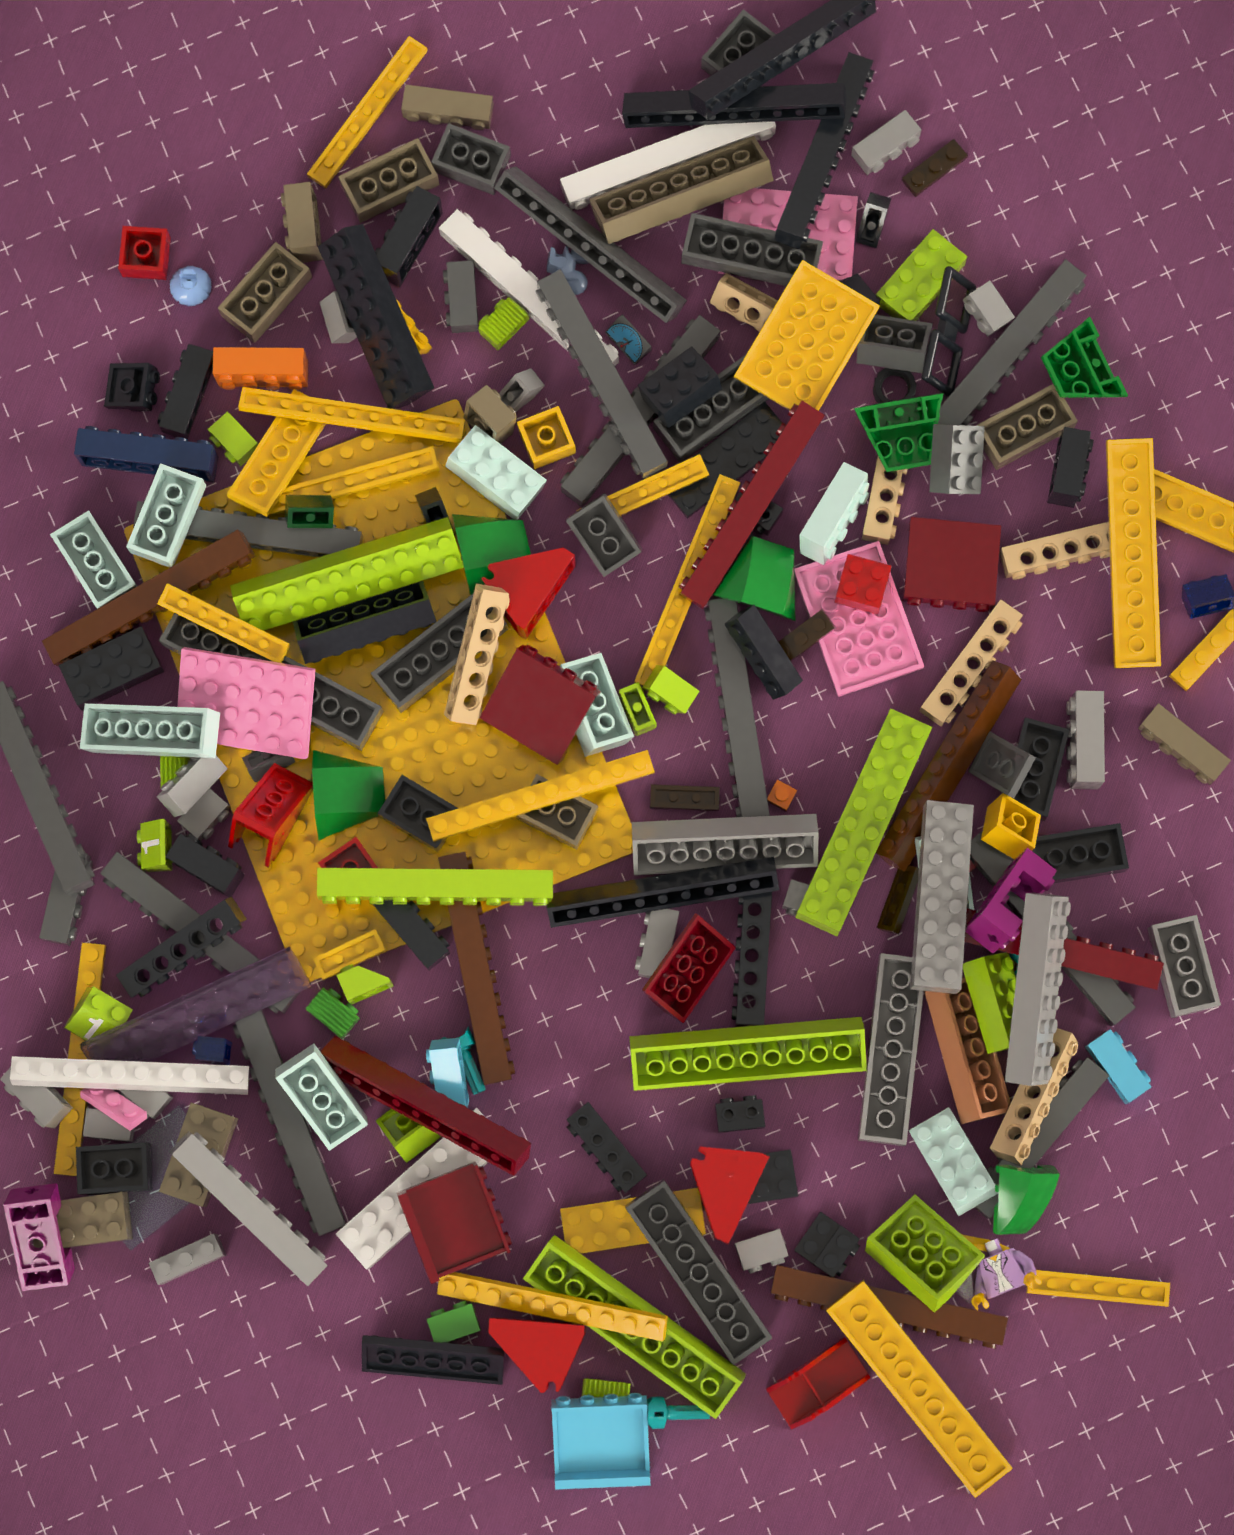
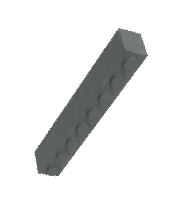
[974,1057,1109,1219]

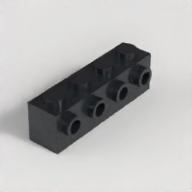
[158,344,213,439]
[724,605,803,700]
[373,900,450,971]
[566,1102,647,1194]

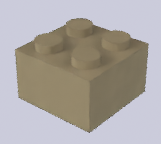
[463,385,517,444]

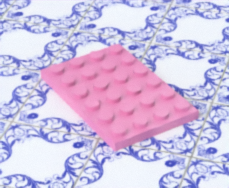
[718,188,858,281]
[794,541,924,697]
[177,647,315,759]

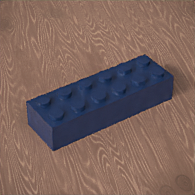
[74,426,219,482]

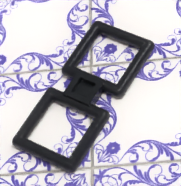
[921,266,976,397]

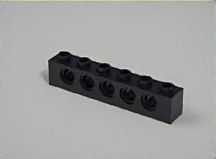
[731,892,772,1026]
[116,896,247,998]

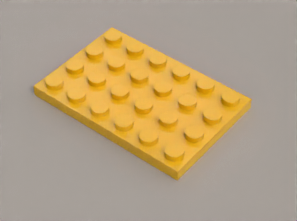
[734,260,880,411]

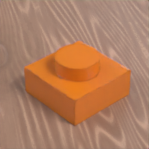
[767,780,797,811]

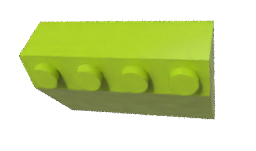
[865,1195,985,1313]

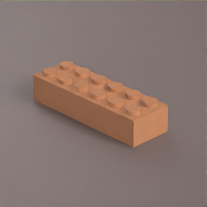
[924,978,1011,1124]

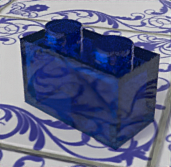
[1181,574,1234,619]
[192,1036,232,1065]

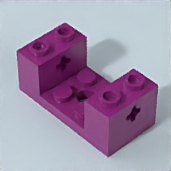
[965,848,1057,953]
[3,1183,75,1291]

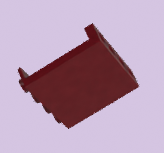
[902,517,1001,612]
[480,645,601,765]
[396,1162,512,1284]

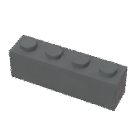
[39,853,93,946]

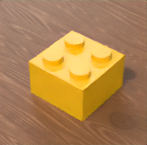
[517,406,576,470]
[981,793,1041,859]

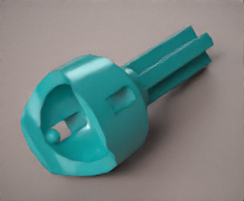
[441,1027,486,1095]
[647,1396,710,1429]

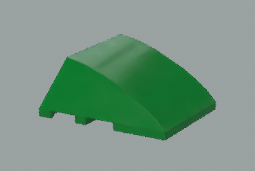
[1041,317,1128,398]
[854,393,944,472]
[452,514,531,595]
[712,536,796,621]
[312,750,385,841]
[993,1165,1060,1235]

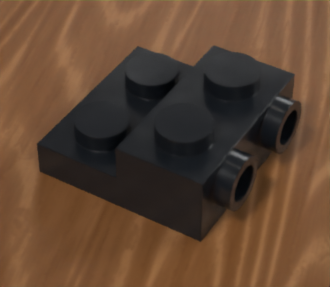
[104,363,160,412]
[794,1212,861,1278]

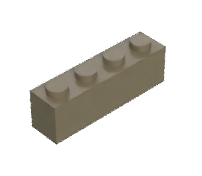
[401,84,494,130]
[1138,703,1231,785]

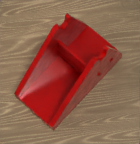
[482,547,576,640]
[228,763,313,868]
[690,1146,769,1245]
[488,1317,586,1393]
[765,1337,871,1430]

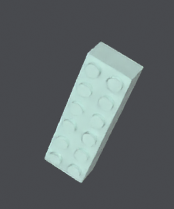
[80,703,220,758]

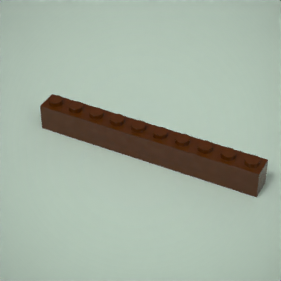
[42,529,256,666]
[876,660,1022,872]
[438,852,515,1085]
[770,1265,1008,1349]

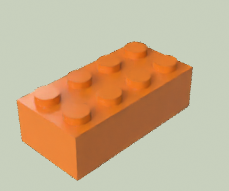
[213,347,308,390]

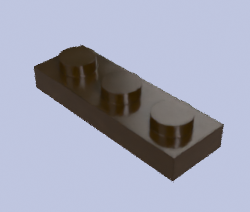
[902,139,968,197]
[778,609,836,661]
[650,784,720,811]
[876,865,919,935]

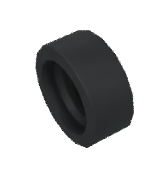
[873,368,916,403]

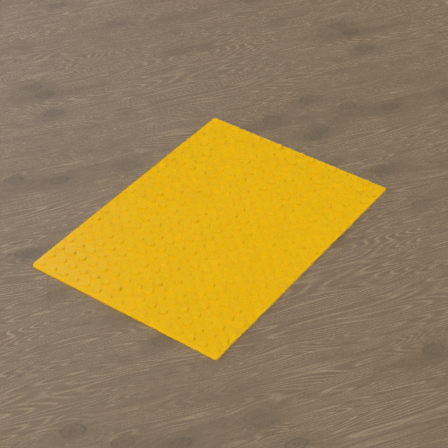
[124,399,633,985]

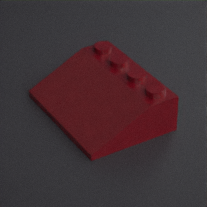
[642,913,736,1023]

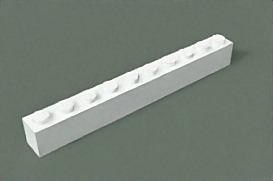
[560,122,776,210]
[439,209,619,366]
[10,1056,249,1095]

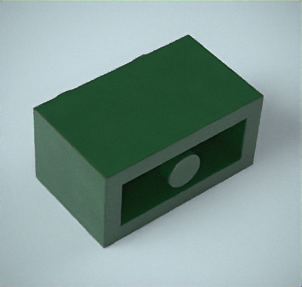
[285,495,334,528]

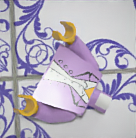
[971,1239,1042,1310]

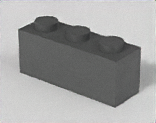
[443,260,479,333]

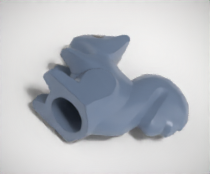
[546,246,589,295]

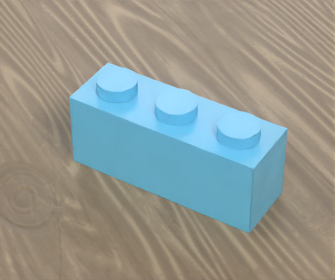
[1085,1029,1151,1104]
[426,1038,469,1108]

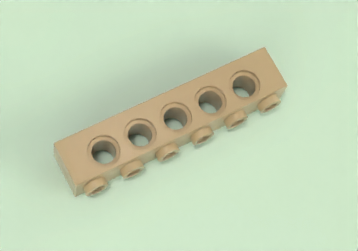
[710,273,778,332]
[861,456,908,545]
[999,522,1110,580]
[444,584,510,725]
[919,599,1023,727]
[990,1028,1078,1166]

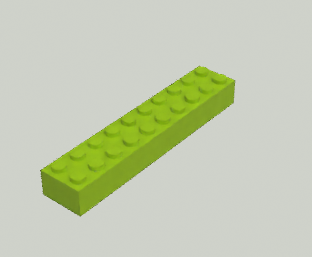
[230,517,464,631]
[795,708,932,936]
[317,868,553,906]
[629,1017,867,1091]
[523,1235,747,1419]

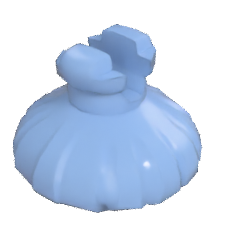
[170,266,212,306]

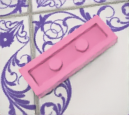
[80,1088,147,1131]

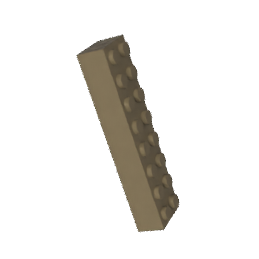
[589,136,774,244]

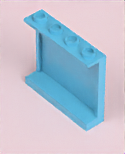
[551,1393,650,1490]

